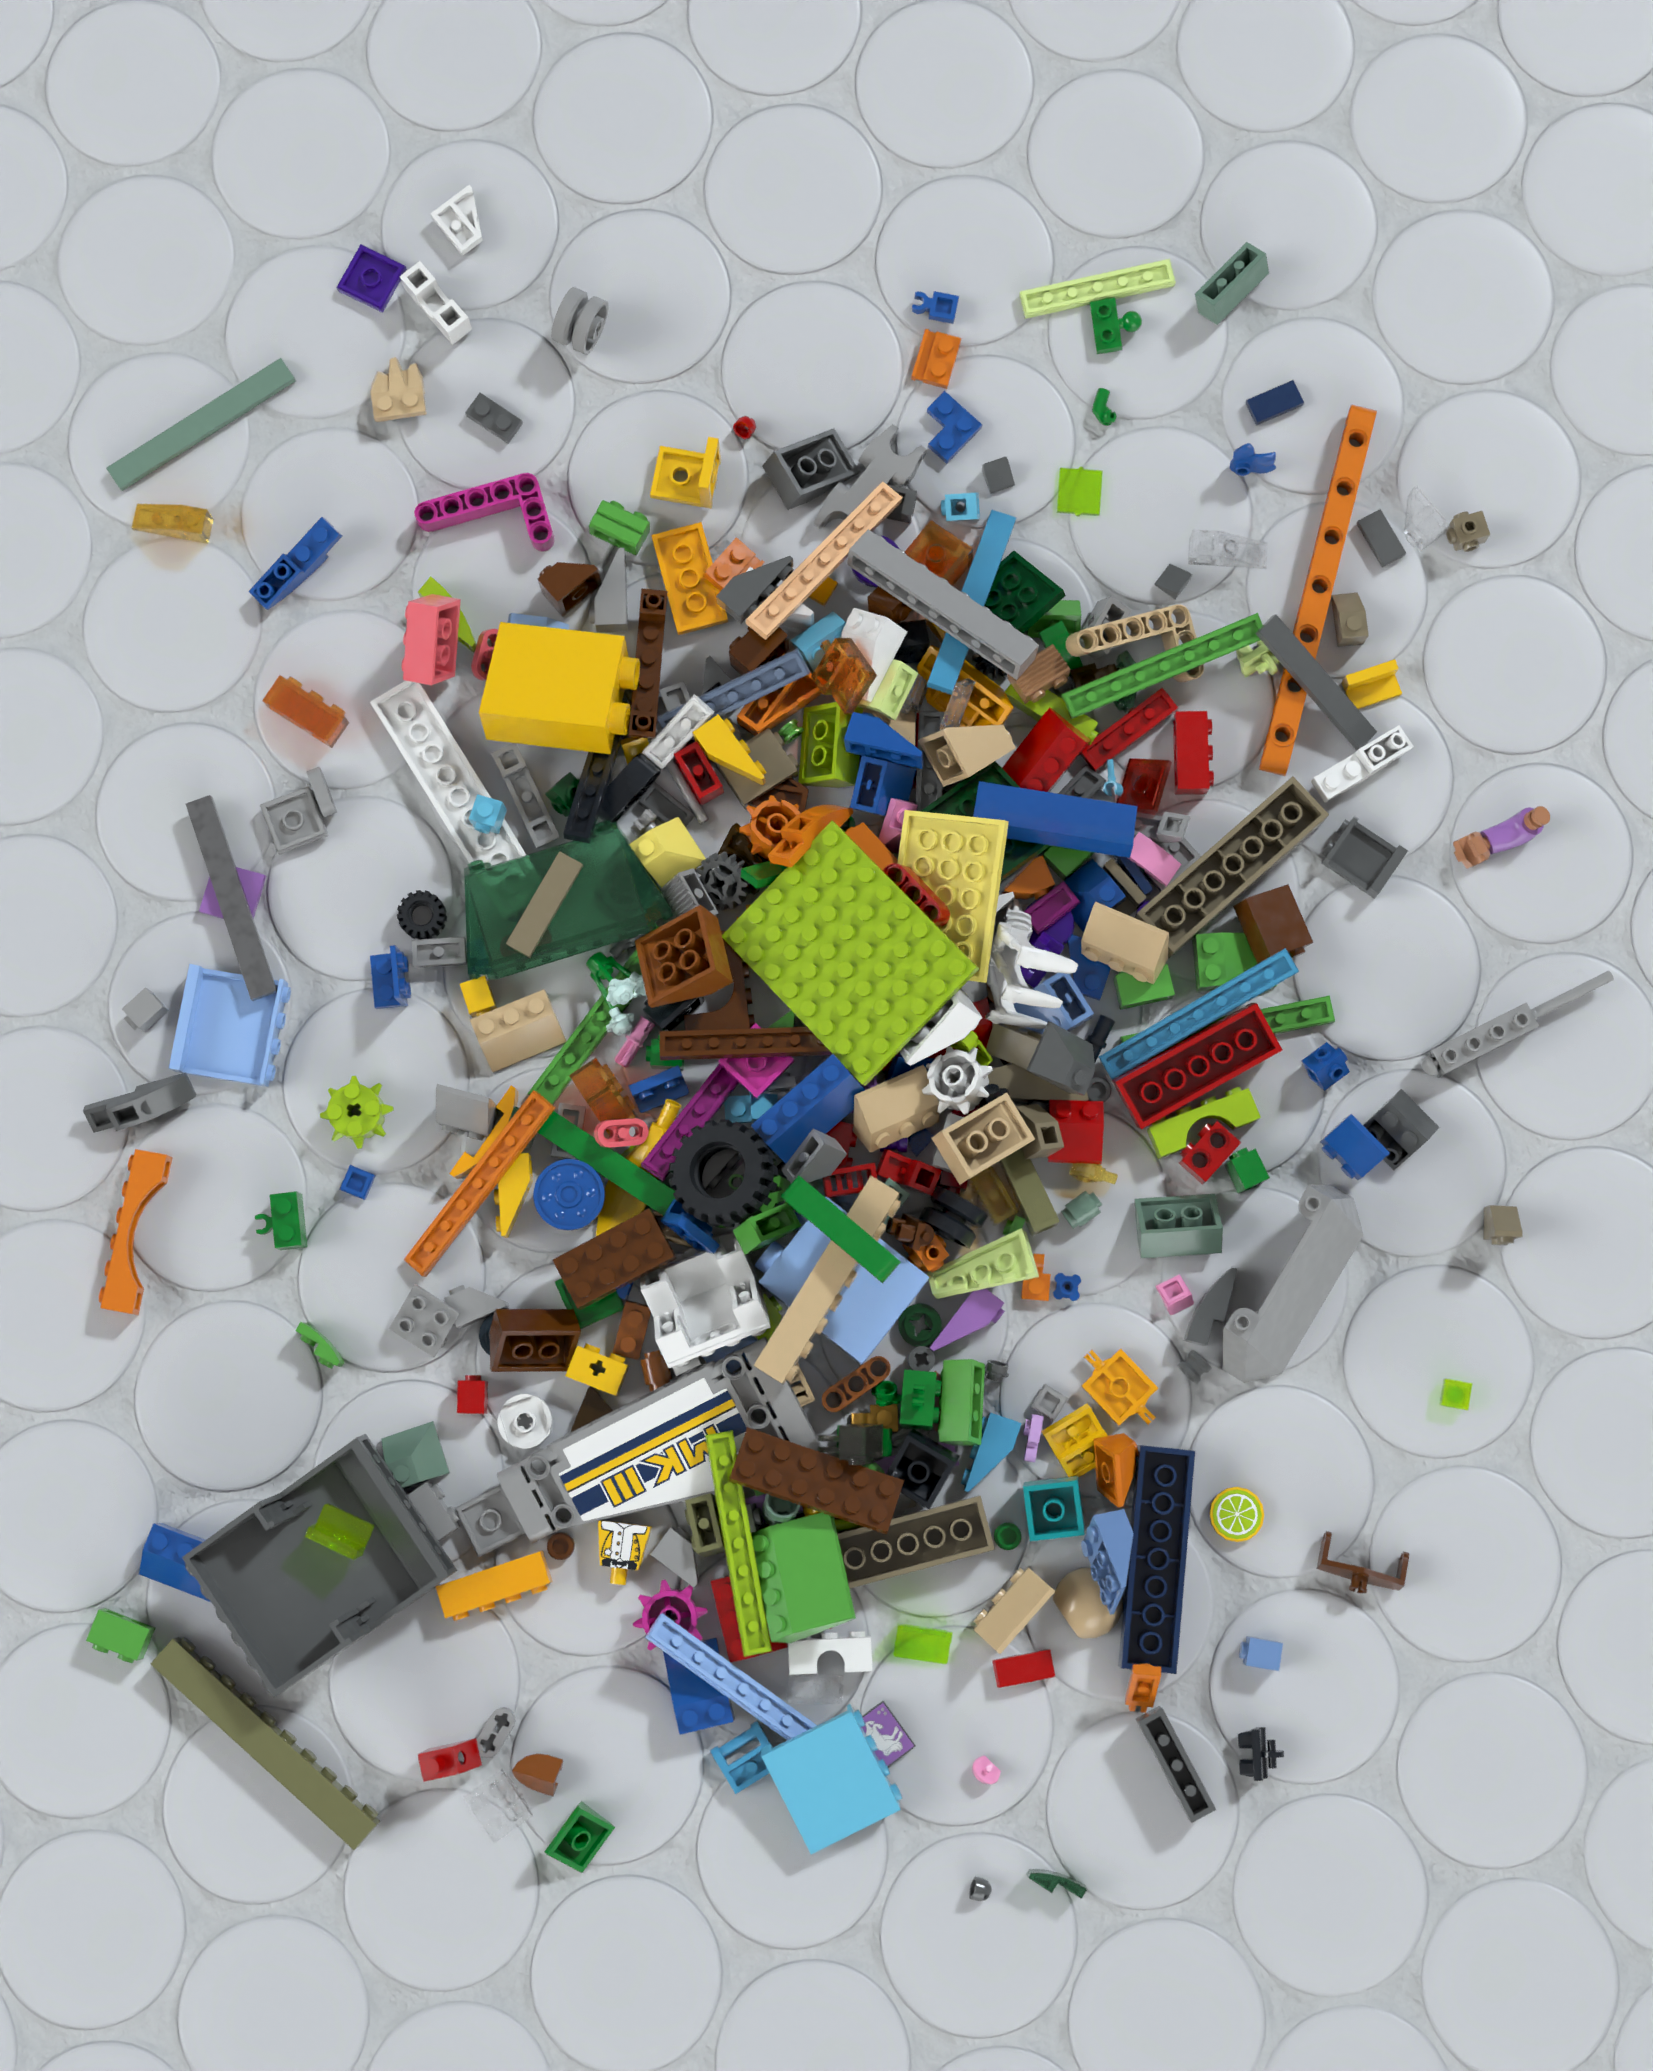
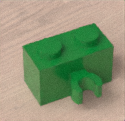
[255,1191,308,1250]
[899,1369,941,1431]

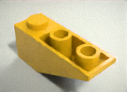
[692,714,766,786]
[494,1153,533,1238]

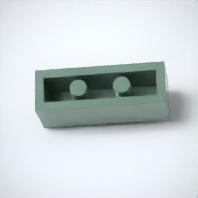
[1195,242,1269,325]

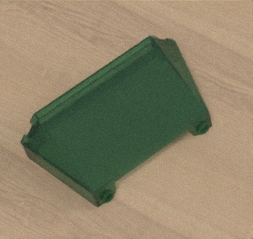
[464,820,673,980]

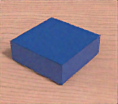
[339,1165,376,1200]

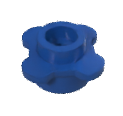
[1053,1273,1081,1301]

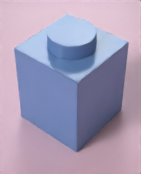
[1239,1636,1283,1671]

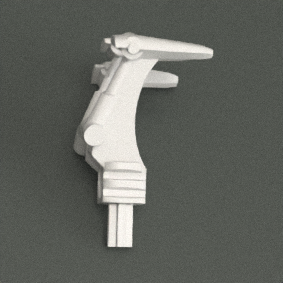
[985,899,1078,1029]

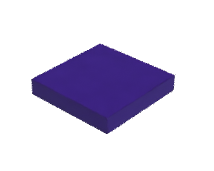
[336,244,407,313]

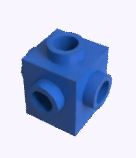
[1302,1042,1350,1091]

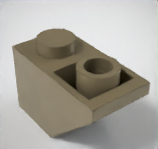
[1015,1104,1064,1159]
[1483,1205,1522,1245]

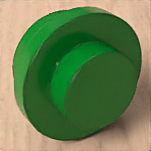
[994,1522,1021,1550]

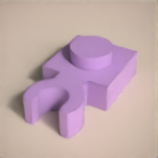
[1023,1414,1044,1462]

